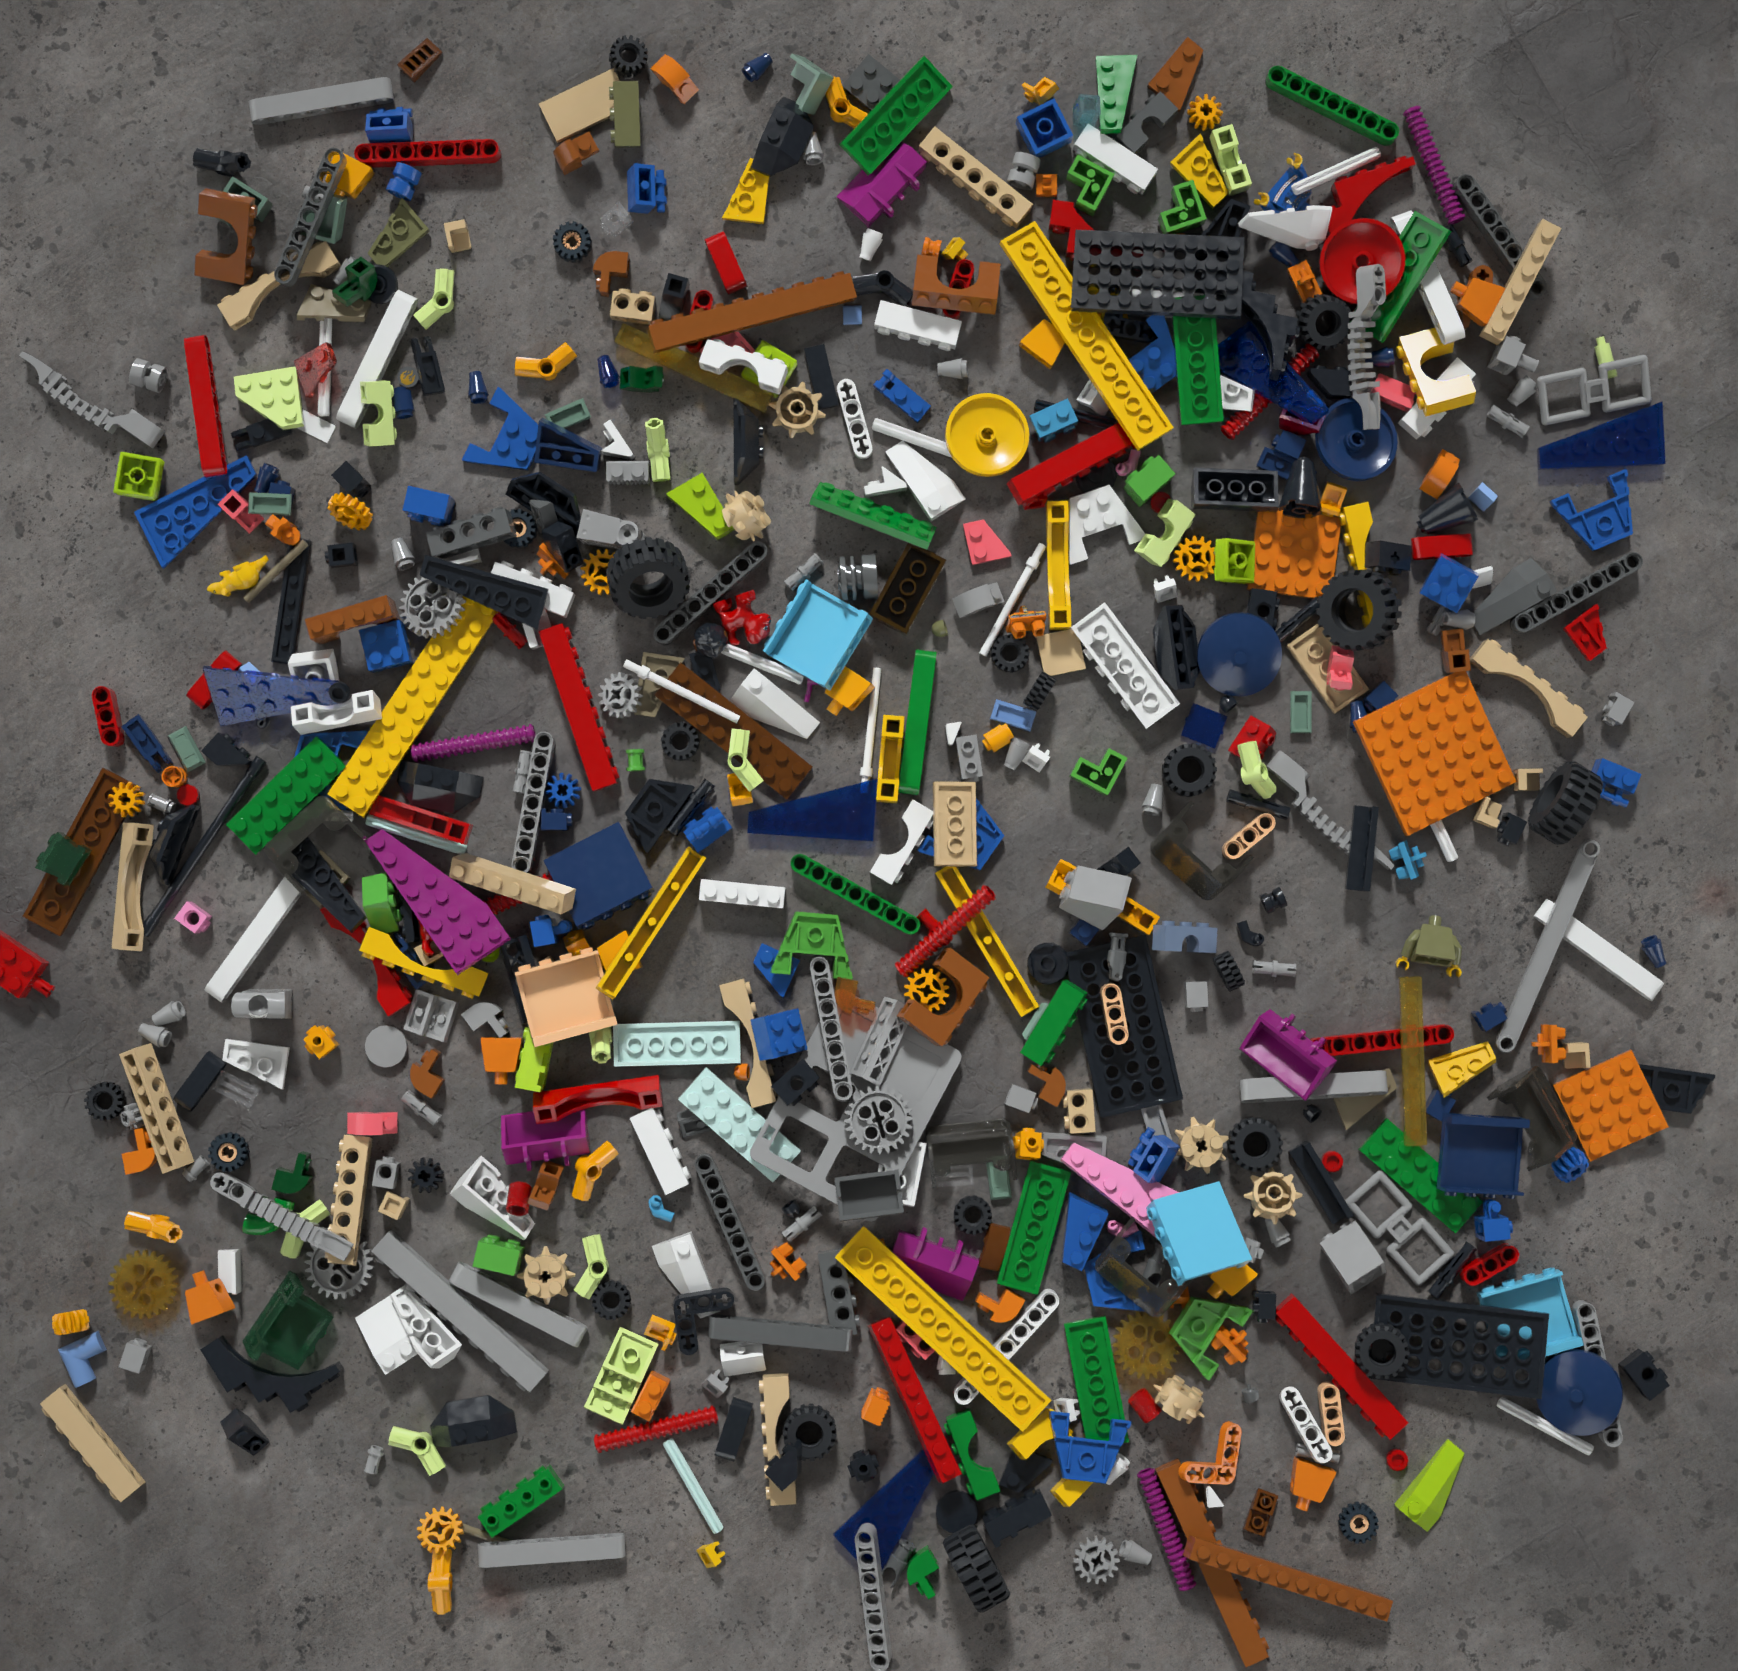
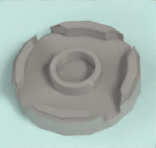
[365,1025,408,1068]

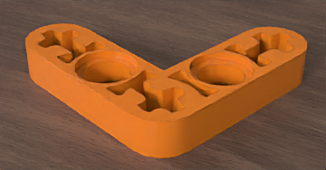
[1179,1421,1242,1485]

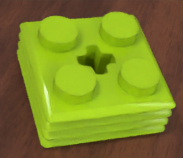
[741,340,797,398]
[113,452,165,501]
[1214,538,1255,584]

